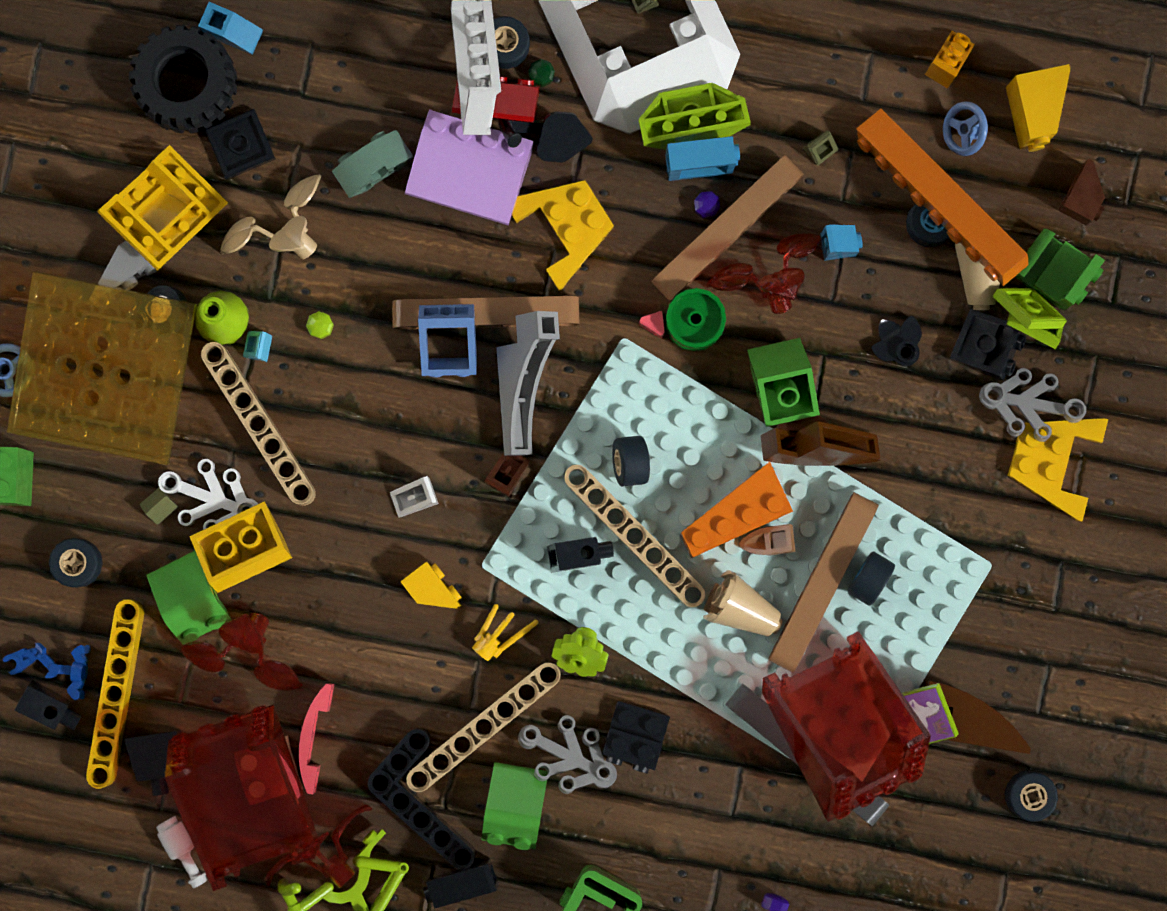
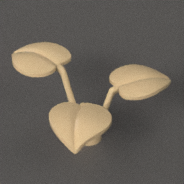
[220,174,321,259]

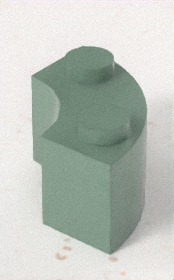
[332,130,414,198]

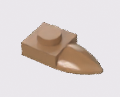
[739,524,796,556]

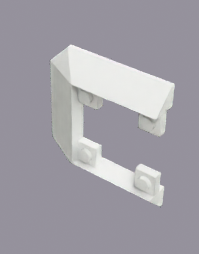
[538,0,740,134]

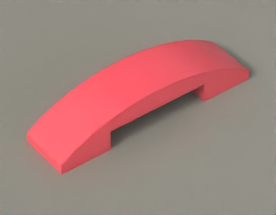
[299,683,334,794]

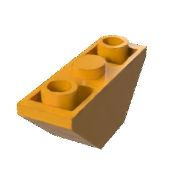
[925,31,975,89]

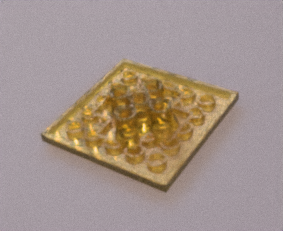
[7,271,197,465]

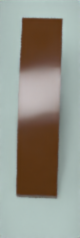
[760,421,881,466]
[924,680,1031,754]

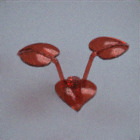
[706,233,822,314]
[180,613,302,691]
[264,805,373,888]

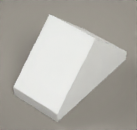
[390,476,439,518]

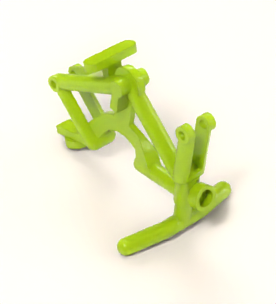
[277,829,409,911]

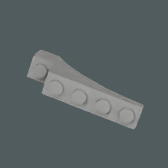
[497,311,560,456]

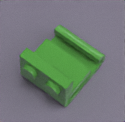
[1015,229,1105,310]
[147,551,232,645]
[481,762,548,850]
[559,865,642,911]

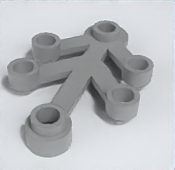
[979,368,1086,442]
[518,715,617,794]

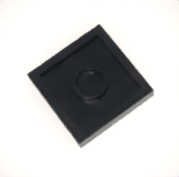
[204,109,276,180]

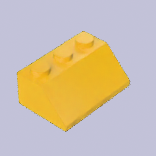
[189,502,292,593]

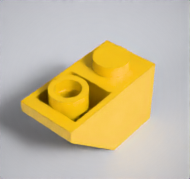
[401,562,462,609]

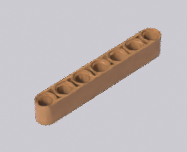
[651,155,805,302]
[392,296,580,330]
[768,492,879,673]

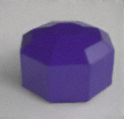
[694,191,720,219]
[761,893,789,911]

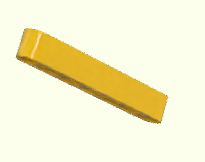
[86,600,144,789]

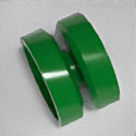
[665,288,726,352]

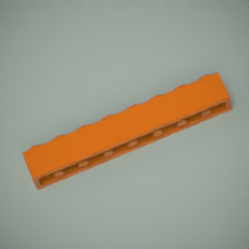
[856,109,1029,286]

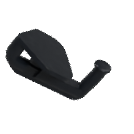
[498,111,593,163]

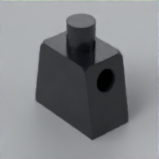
[547,537,614,573]
[14,680,82,730]
[125,730,182,796]

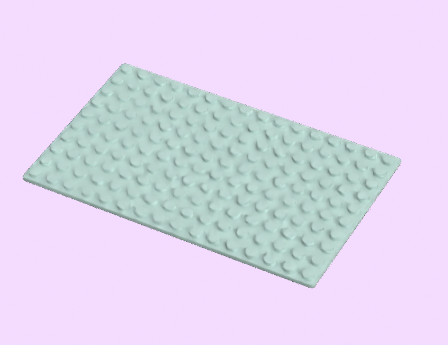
[482,338,992,781]

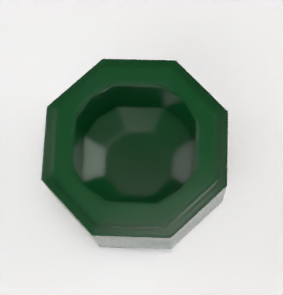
[528,59,555,88]

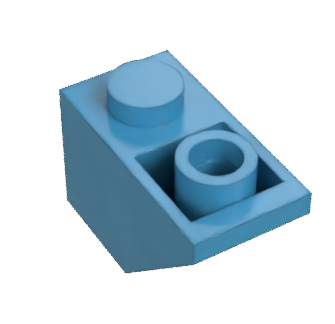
[198,2,263,55]

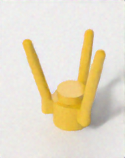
[472,604,539,661]

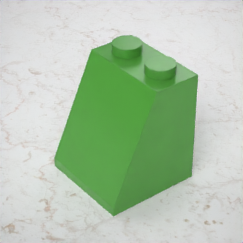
[747,338,820,427]
[0,447,34,506]

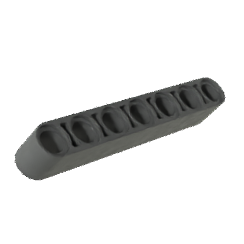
[725,683,890,827]

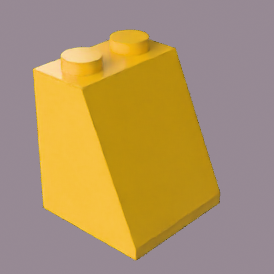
[1006,64,1070,152]

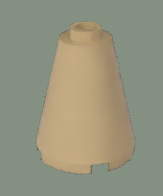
[955,242,1000,310]
[703,570,783,637]

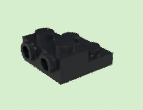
[950,309,1026,381]
[602,701,670,774]

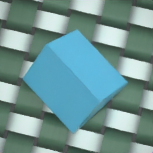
[243,331,272,362]

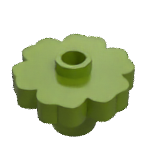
[552,627,609,677]

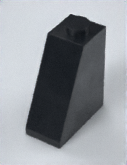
[423,858,499,909]

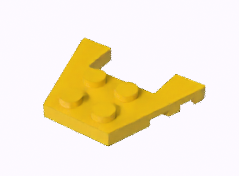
[512,180,614,291]
[1008,418,1108,522]

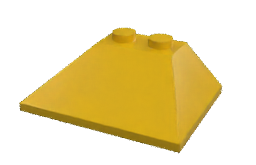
[97,145,228,271]

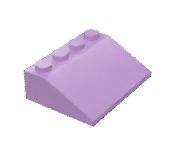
[405,110,533,225]

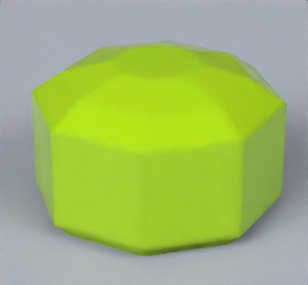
[306,311,334,339]

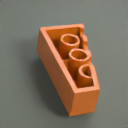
[680,462,793,558]

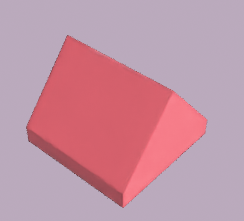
[639,311,665,338]

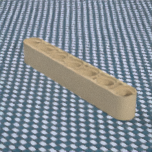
[201,342,316,506]
[564,465,705,607]
[406,662,561,792]

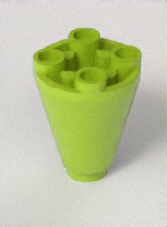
[194,291,249,345]

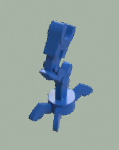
[3,643,91,700]

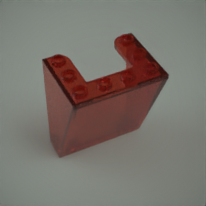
[762,631,931,822]
[165,704,320,891]

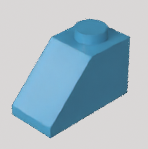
[820,225,863,261]

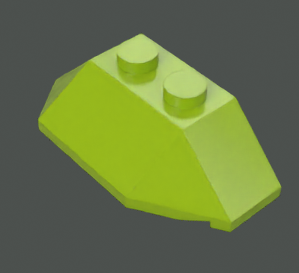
[638,83,751,150]

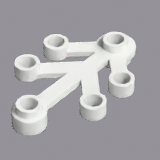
[158,459,258,530]

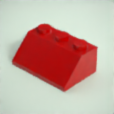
[452,76,540,122]

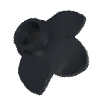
[871,316,922,366]

